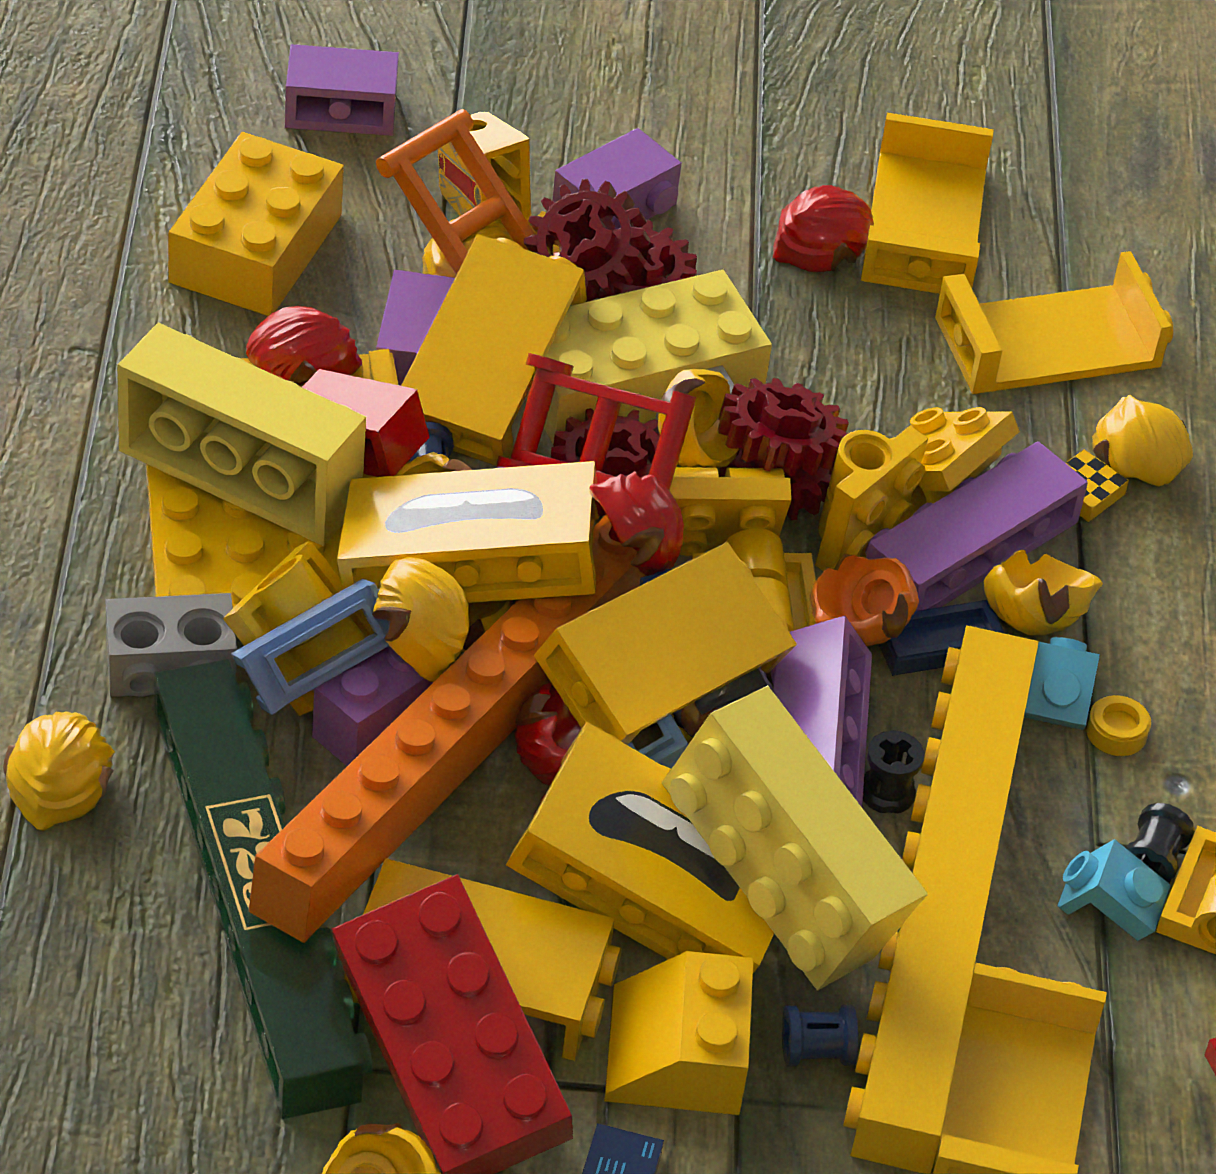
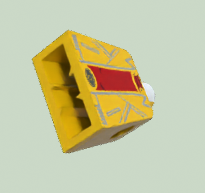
[437,112,531,225]

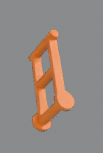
[376,109,559,275]

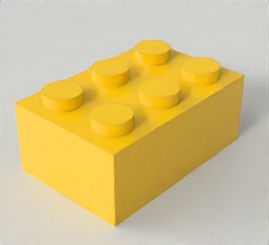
[168,132,344,316]

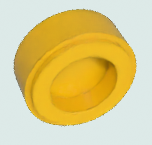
[1086,695,1151,756]

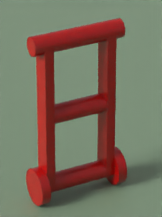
[495,353,697,491]

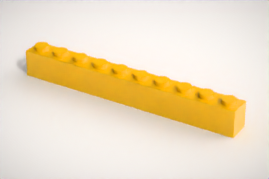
[843,625,1039,1174]

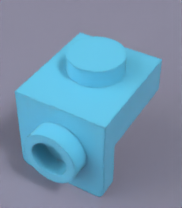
[1024,637,1100,730]
[1058,839,1171,941]

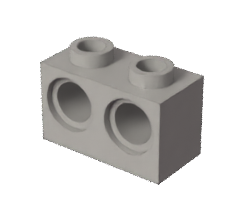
[105,593,237,697]

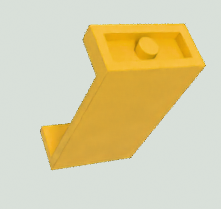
[861,112,994,294]
[401,234,587,466]
[935,251,1173,394]
[533,542,797,745]
[343,858,622,1061]
[932,963,1107,1174]

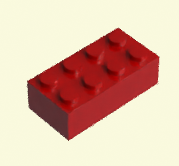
[332,874,573,1174]

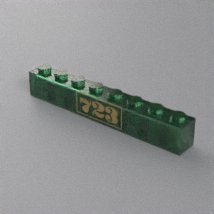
[154,659,372,1120]

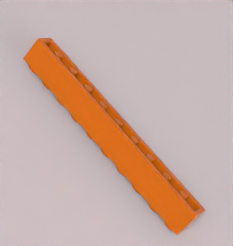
[249,515,646,943]

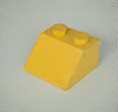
[604,951,754,1115]

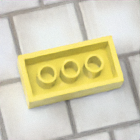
[526,269,772,443]
[117,322,366,546]
[662,685,928,991]

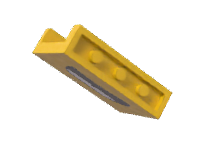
[337,461,600,611]
[506,722,774,973]

